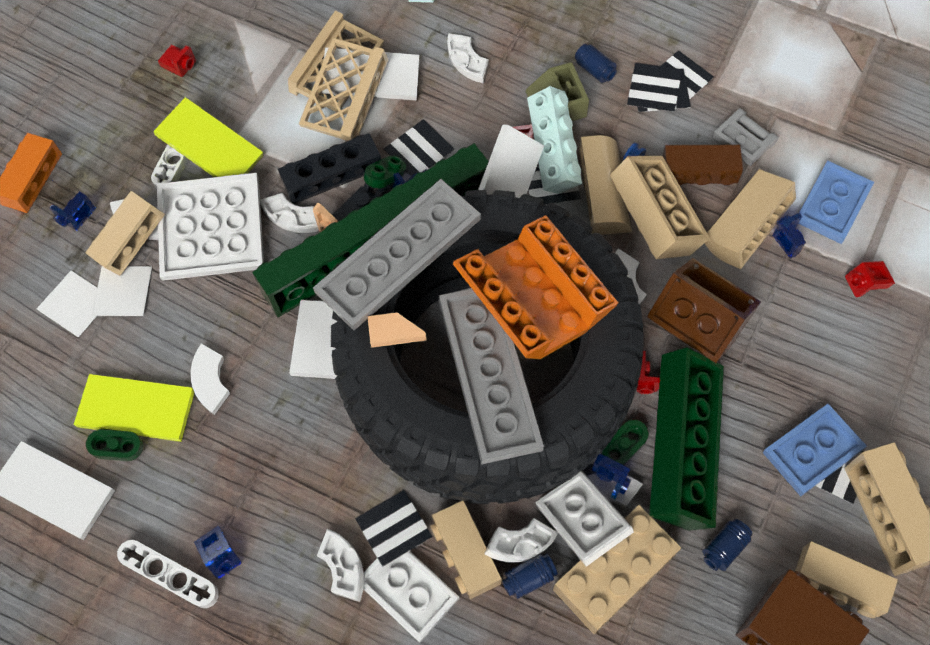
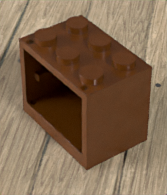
[647,258,761,363]
[736,569,870,645]

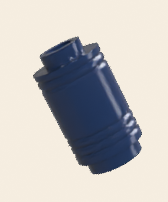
[575,44,617,83]
[702,519,753,571]
[502,554,558,599]

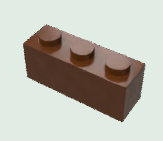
[662,145,743,185]

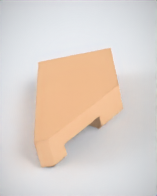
[313,203,339,232]
[367,313,426,348]

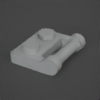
[712,108,779,166]

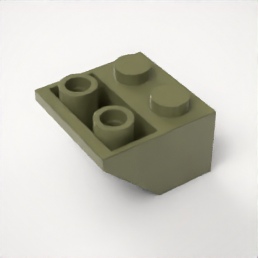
[525,62,589,121]

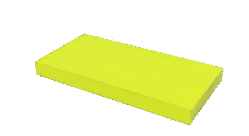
[154,97,263,177]
[74,374,195,442]

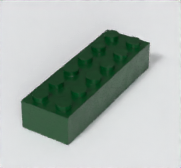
[649,348,724,531]

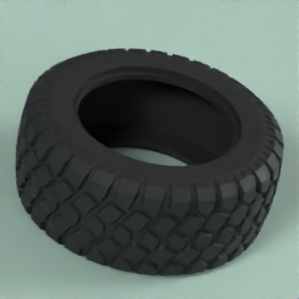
[331,190,644,504]

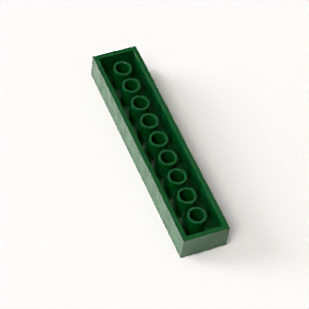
[252,143,489,318]

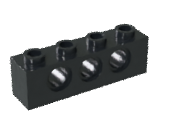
[278,133,382,204]

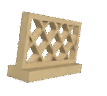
[288,10,384,112]
[299,38,388,142]

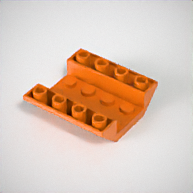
[453,215,618,359]

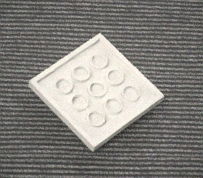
[157,173,264,281]

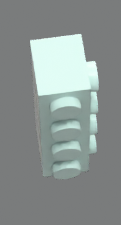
[527,86,582,194]

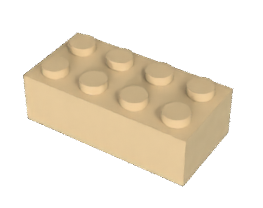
[610,156,710,259]
[844,442,930,576]
[553,505,681,634]

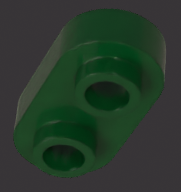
[364,156,406,188]
[601,420,649,469]
[86,429,144,461]

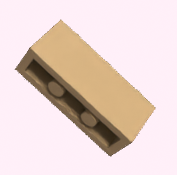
[85,191,165,276]
[430,501,502,599]
[795,541,898,618]

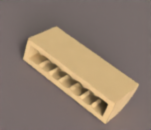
[579,135,632,235]
[705,169,796,269]

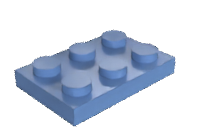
[794,161,874,244]
[763,404,867,497]

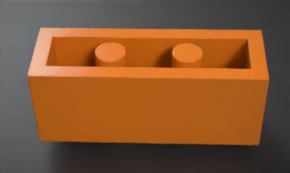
[0,133,62,213]

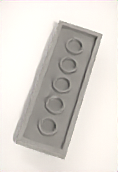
[313,179,481,330]
[439,289,544,464]

